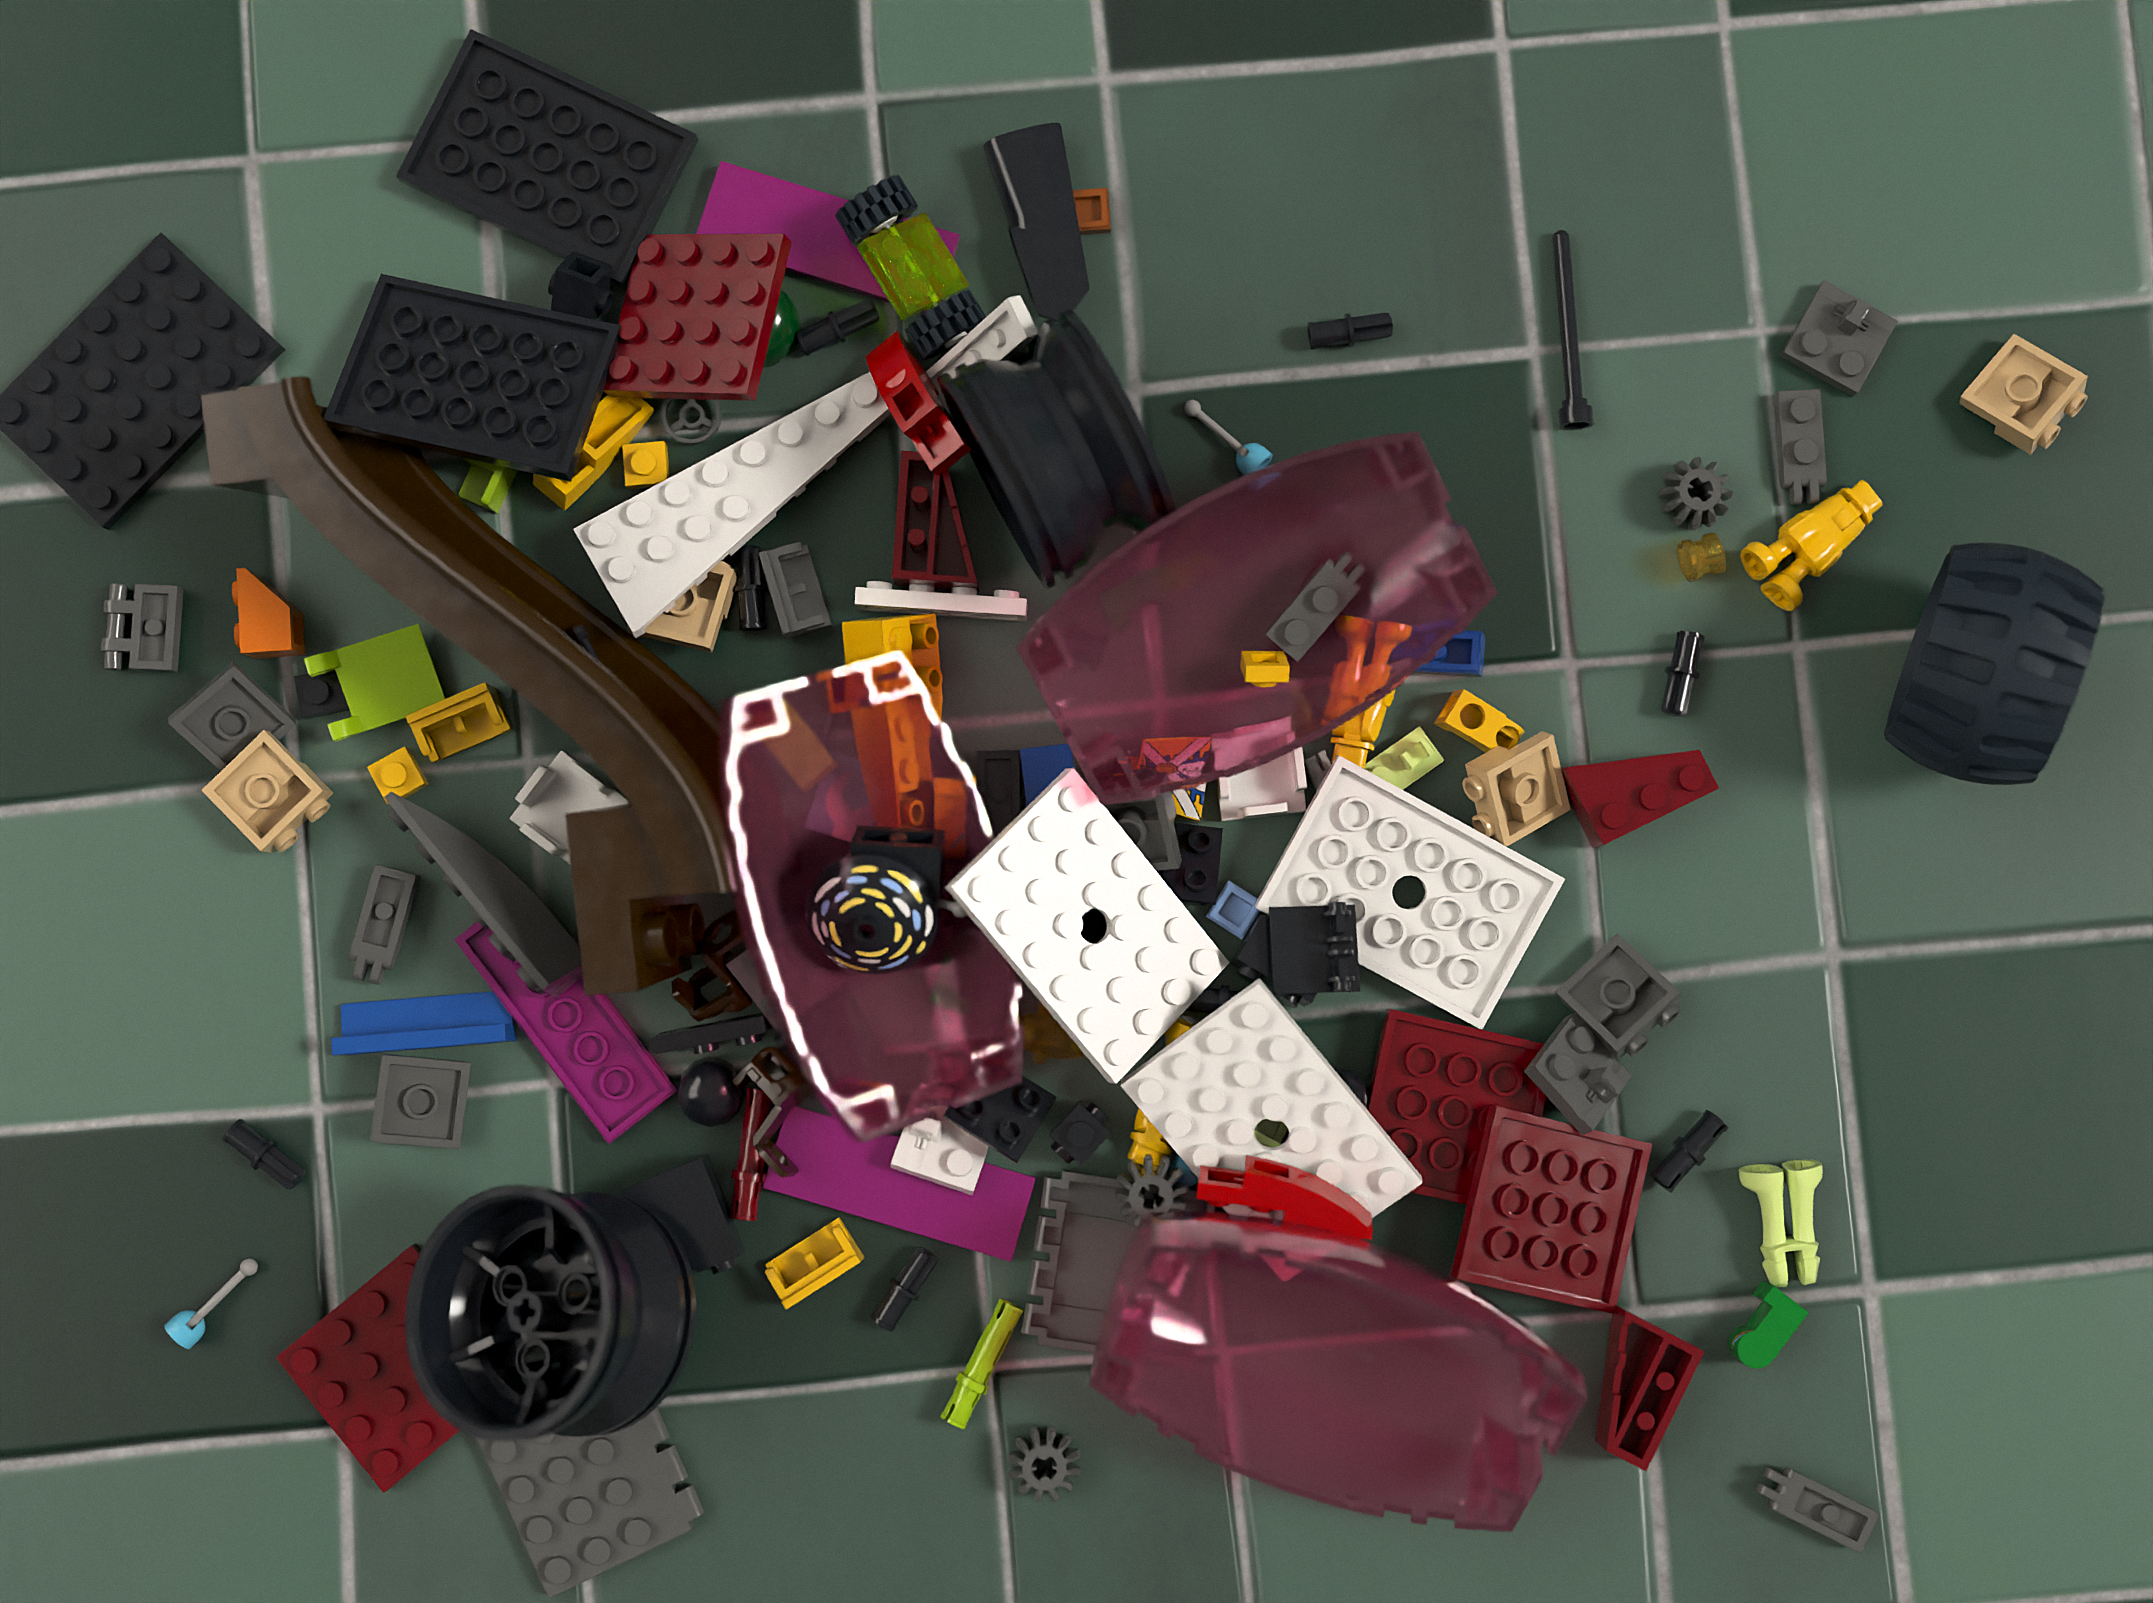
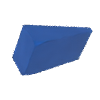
[1394,629,1485,677]

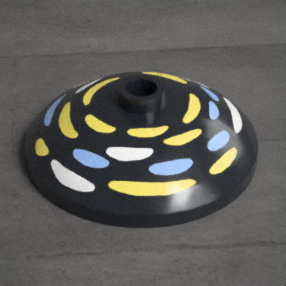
[805,851,939,974]

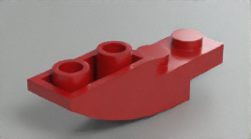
[865,330,972,476]
[1196,1155,1373,1242]

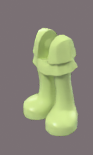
[1739,1160,1823,1287]

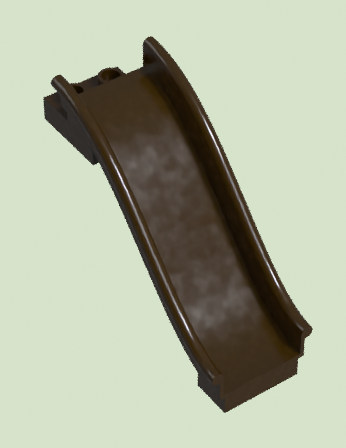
[201,376,800,996]

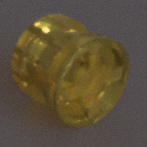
[1677,532,1726,583]

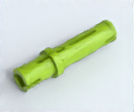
[940,1298,1024,1429]

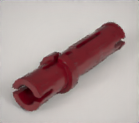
[729,1088,773,1221]

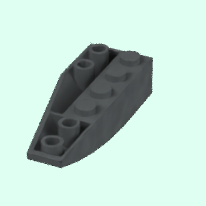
[384,792,583,998]

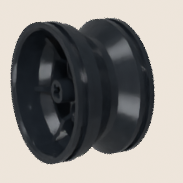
[937,309,1177,590]
[405,1185,696,1441]

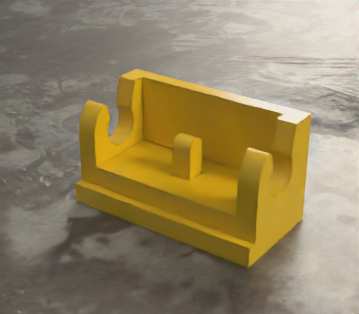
[405,682,513,763]
[765,1217,864,1310]

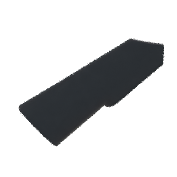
[983,122,1090,323]

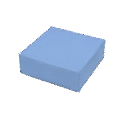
[1205,880,1260,940]

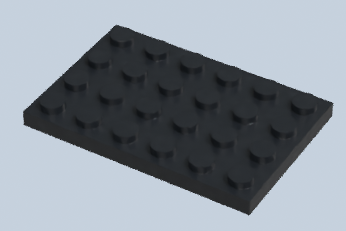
[396,29,698,287]
[0,232,286,530]
[324,274,621,482]

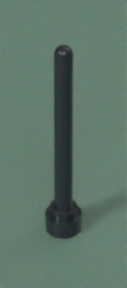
[1552,230,1594,430]

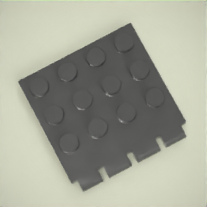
[1021,1170,1215,1368]
[476,1408,705,1598]

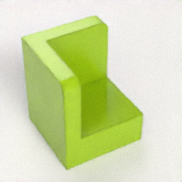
[459,458,518,514]

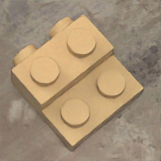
[1960,334,2088,455]
[627,561,737,653]
[201,730,334,853]
[1462,731,1571,847]

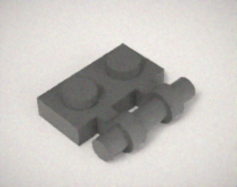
[100,584,184,672]

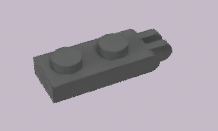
[1773,389,1827,505]
[1263,550,1366,662]
[349,864,421,985]
[1755,1467,1880,1554]

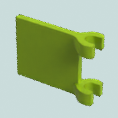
[304,624,445,742]

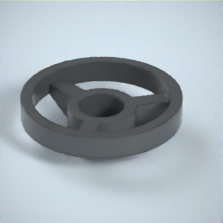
[661,398,722,445]

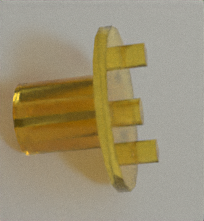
[1008,1000,1085,1065]

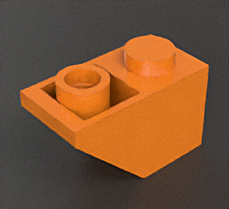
[232,568,305,659]

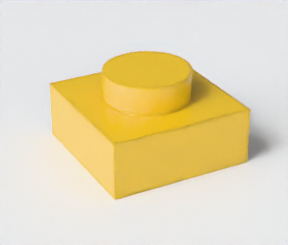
[622,441,670,490]
[1240,651,1290,687]
[367,746,429,805]

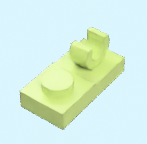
[1365,726,1444,790]

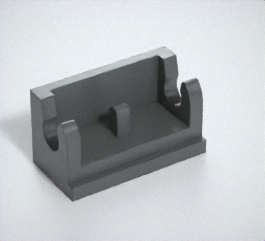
[759,542,832,640]

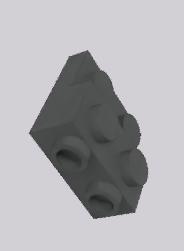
[1086,770,1182,871]
[1555,933,1681,1060]

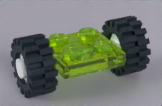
[835,175,986,360]

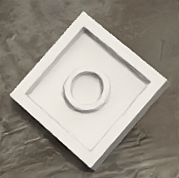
[890,1084,989,1195]

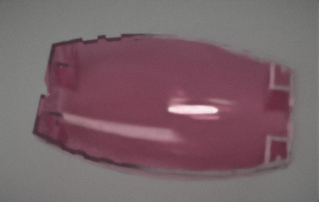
[1015,431,1497,805]
[719,650,1024,1144]
[1089,1212,1587,1532]

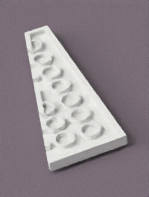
[573,372,891,638]

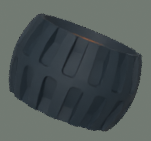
[1884,542,2105,785]

